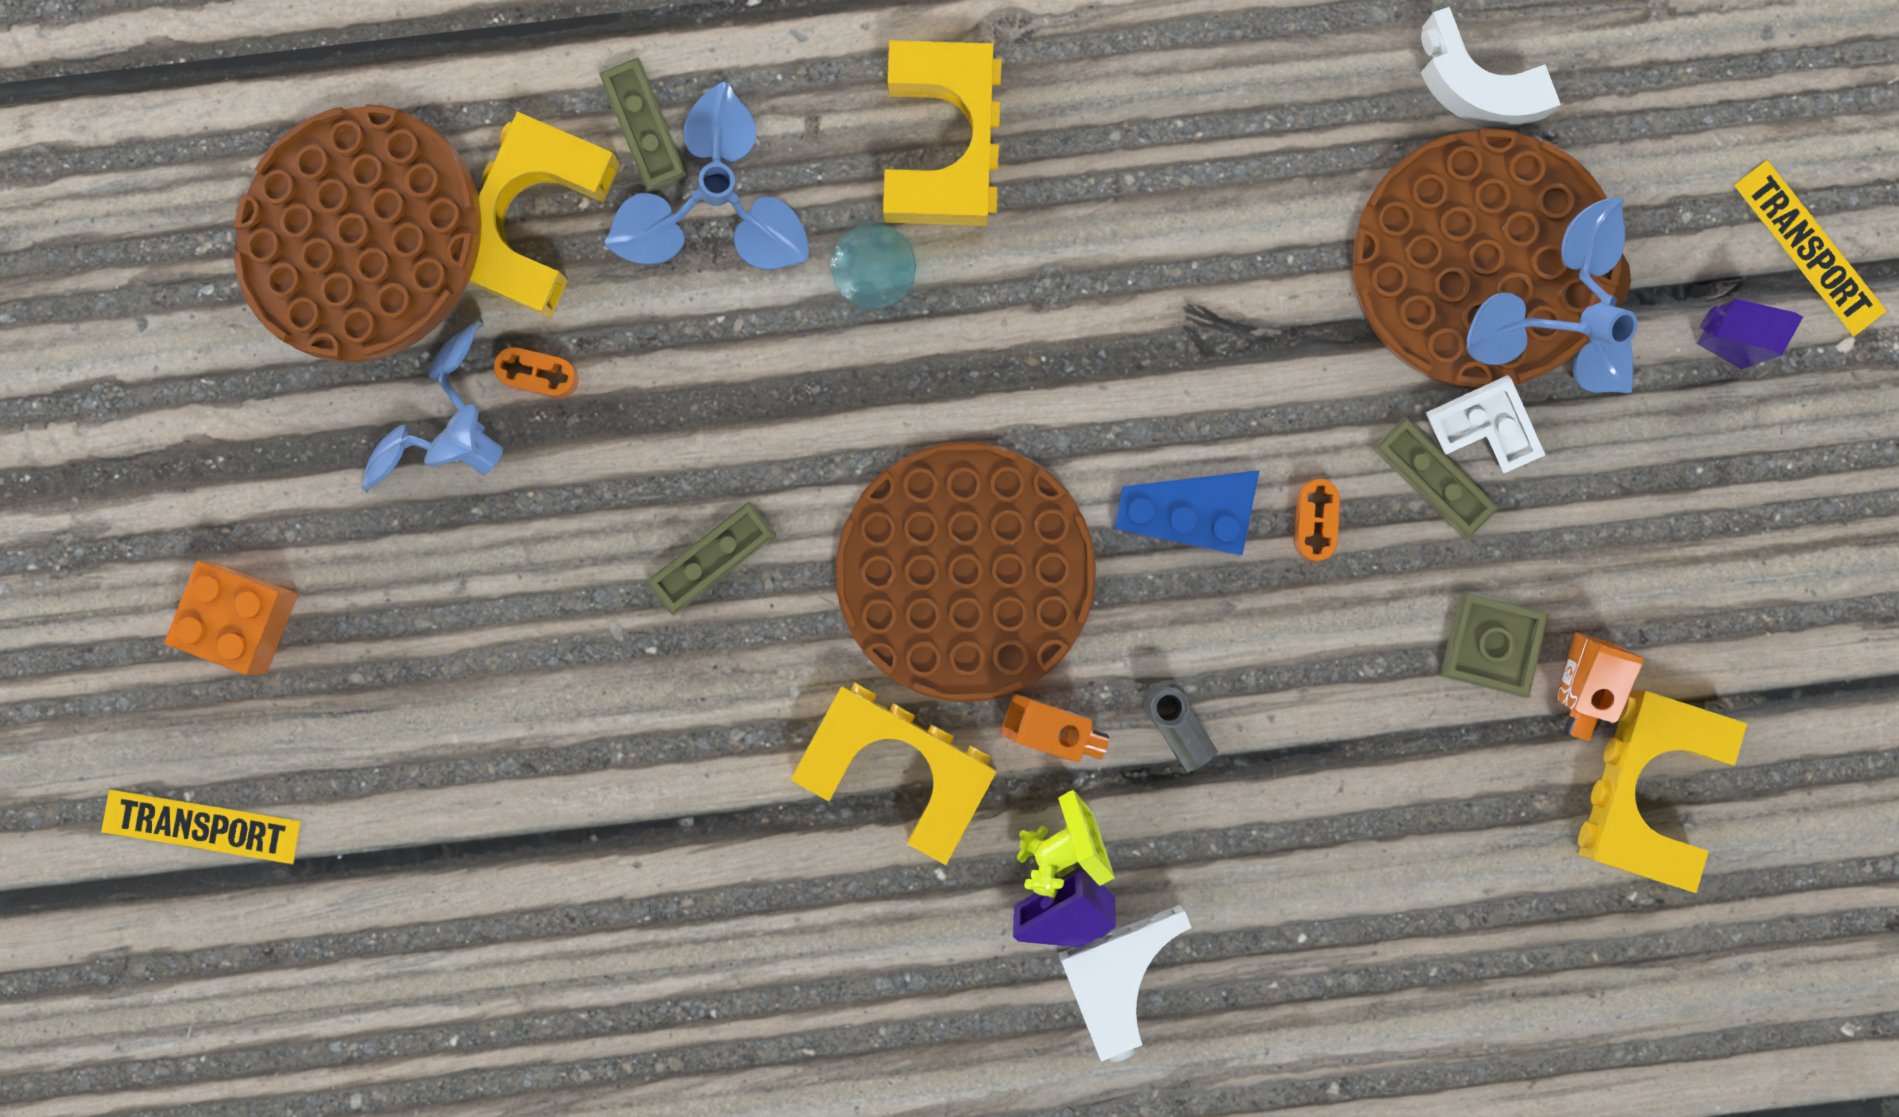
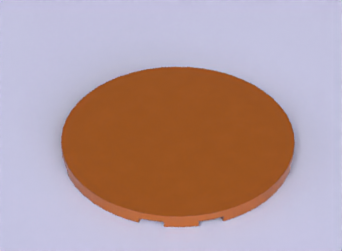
[233,104,481,363]
[1352,128,1622,389]
[835,442,1096,702]

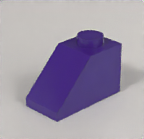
[1697,299,1803,369]
[1013,866,1116,947]

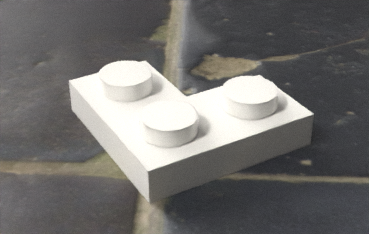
[1426,375,1545,473]

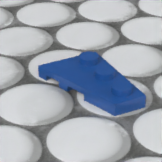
[1113,470,1260,556]

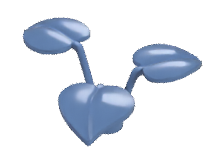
[605,82,809,270]
[1466,197,1638,393]
[361,320,503,493]

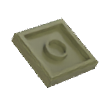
[1440,592,1549,698]

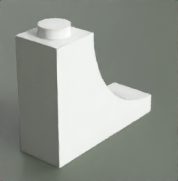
[1059,905,1192,1062]

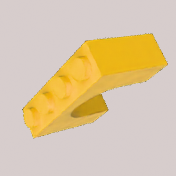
[883,40,1002,226]
[468,111,621,319]
[790,682,997,865]
[1578,690,1748,893]

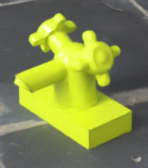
[1017,790,1115,898]

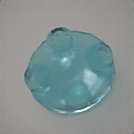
[831,224,917,310]

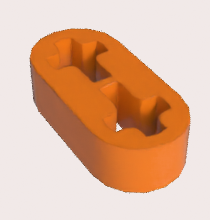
[494,348,579,399]
[1294,479,1340,562]

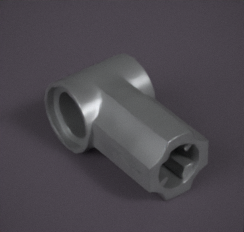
[1143,686,1218,773]

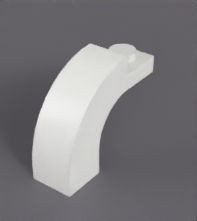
[1421,7,1561,128]

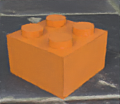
[164,561,299,675]

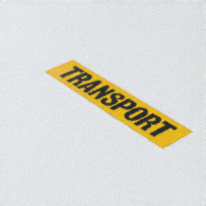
[1734,160,1887,337]
[101,789,301,864]

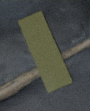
[599,57,689,194]
[1372,417,1499,539]
[646,502,777,616]

